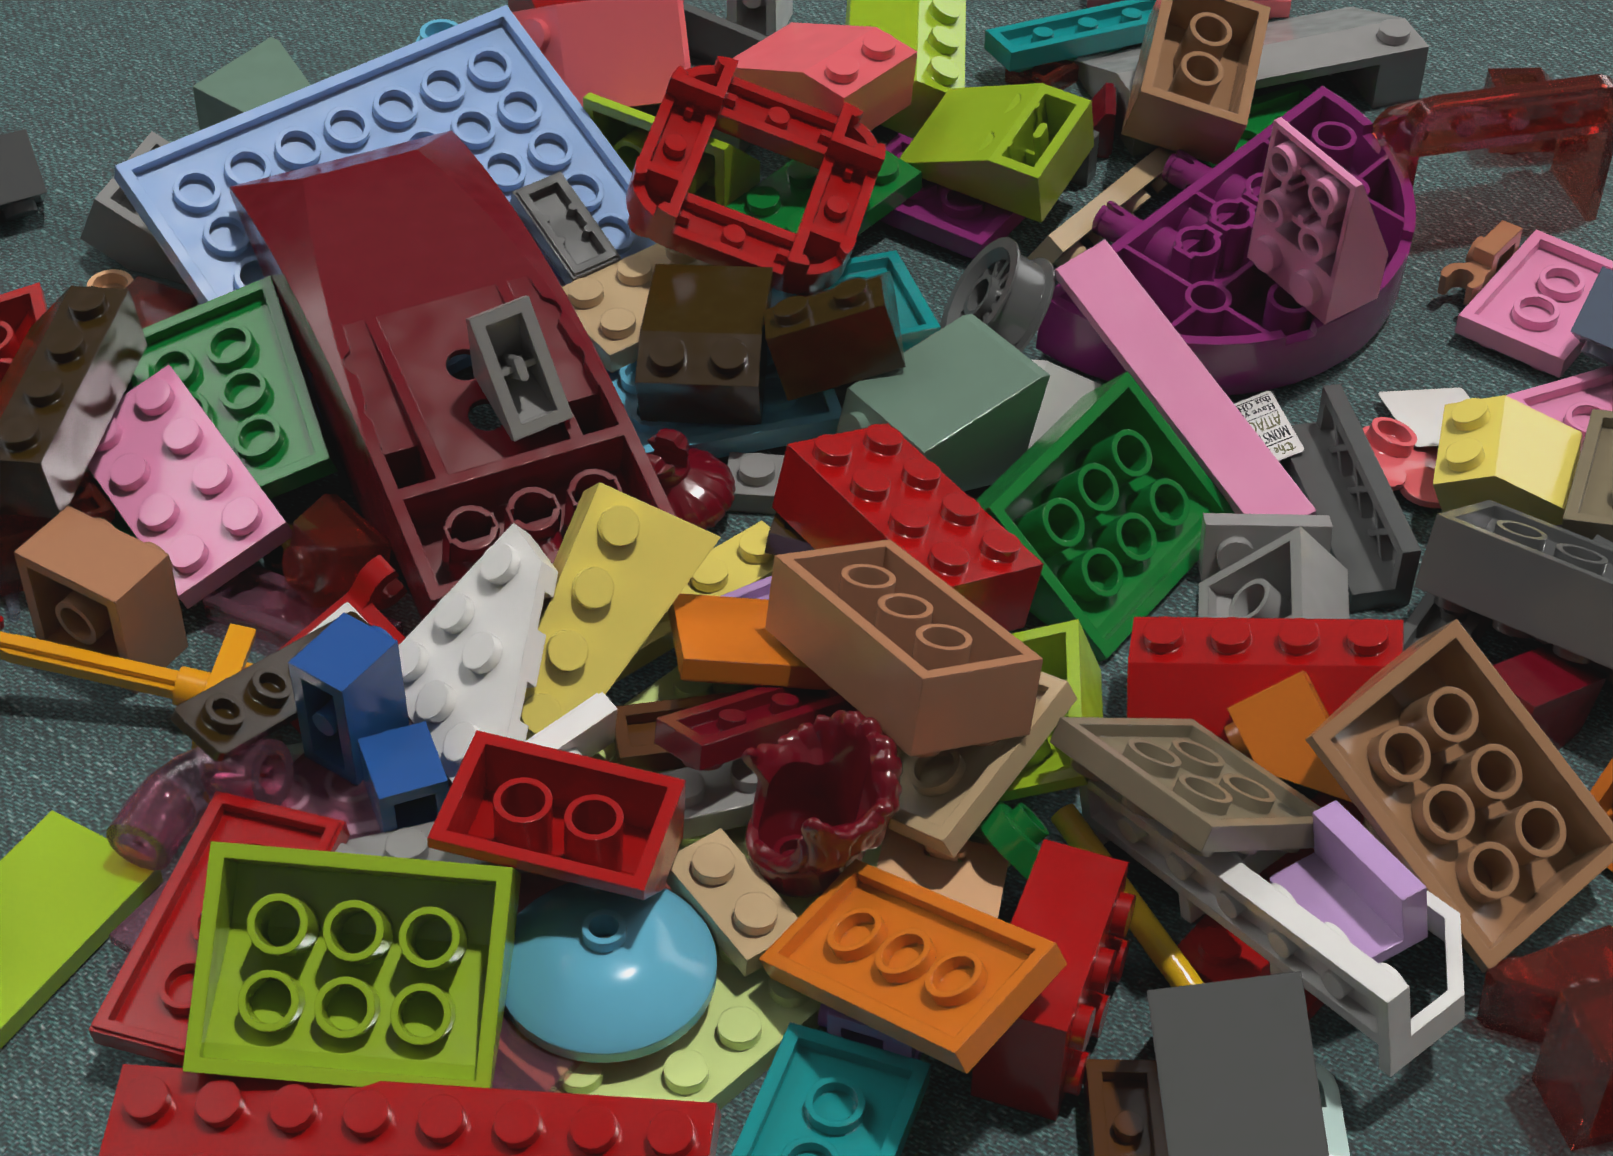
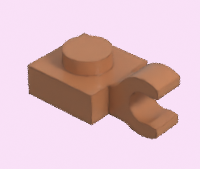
[1438,220,1523,306]

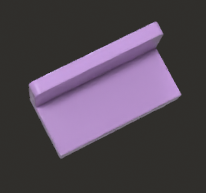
[1270,800,1428,963]

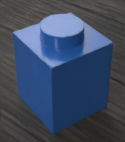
[357,721,449,833]

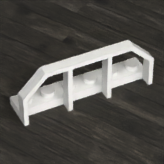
[1079,779,1465,1077]

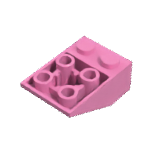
[1247,117,1388,324]

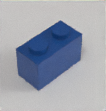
[288,612,409,786]

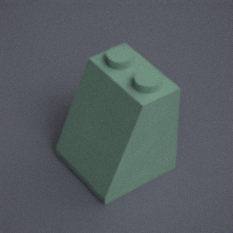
[192,37,311,130]
[836,314,1050,491]

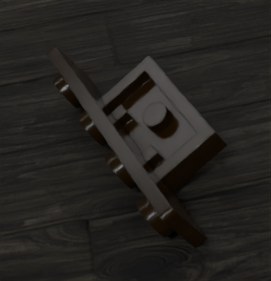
[171,611,372,762]

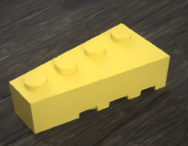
[520,482,721,740]

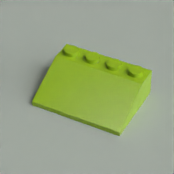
[183,841,521,1088]

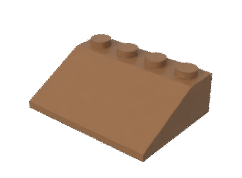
[1305,619,1613,973]

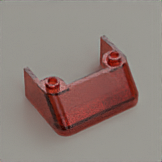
[1371,74,1613,221]

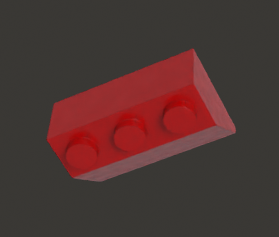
[427,730,686,900]

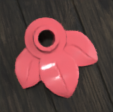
[1362,417,1441,509]

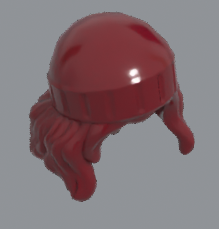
[742,710,903,898]

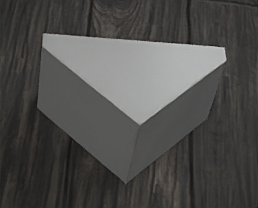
[466,295,573,441]

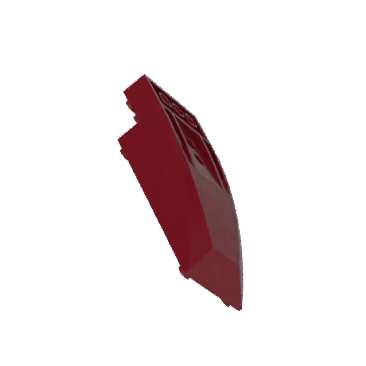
[229,130,676,620]

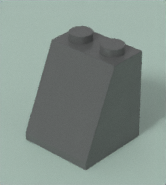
[1147,971,1329,1156]

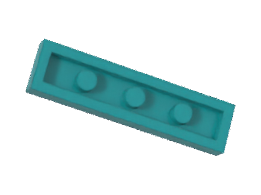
[984,0,1156,72]

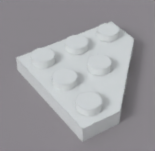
[398,523,558,783]

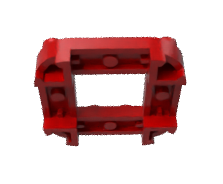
[626,56,886,296]

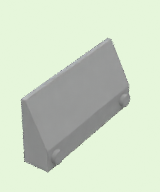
[1071,7,1429,156]

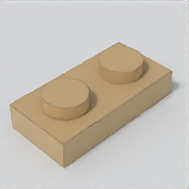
[666,828,798,977]

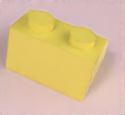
[1433,395,1584,526]

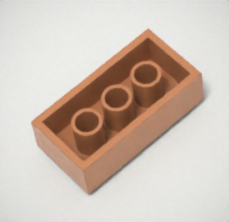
[765,539,1043,757]

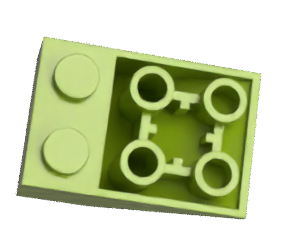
[900,83,1094,223]

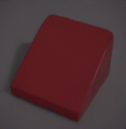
[1091,83,1116,158]

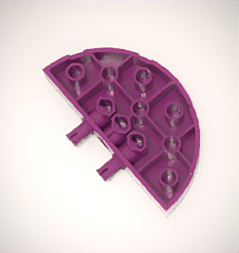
[1036,86,1416,395]

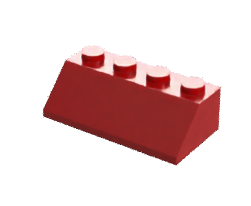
[1127,616,1404,760]

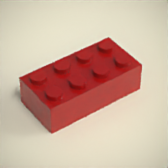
[772,423,1044,632]

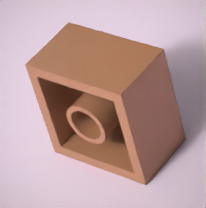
[14,506,188,694]

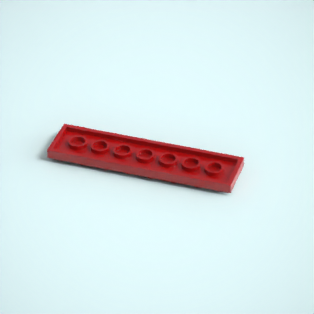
[98,1064,721,1156]

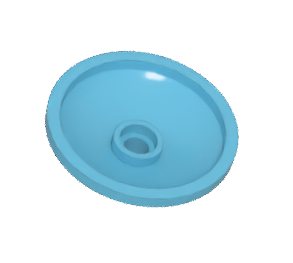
[504,882,717,1063]

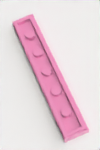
[1056,239,1316,515]

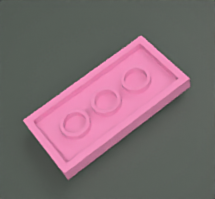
[88,365,295,609]

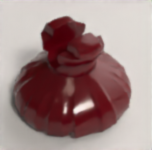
[646,428,736,530]

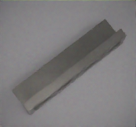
[1280,384,1421,612]

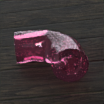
[106,738,294,870]

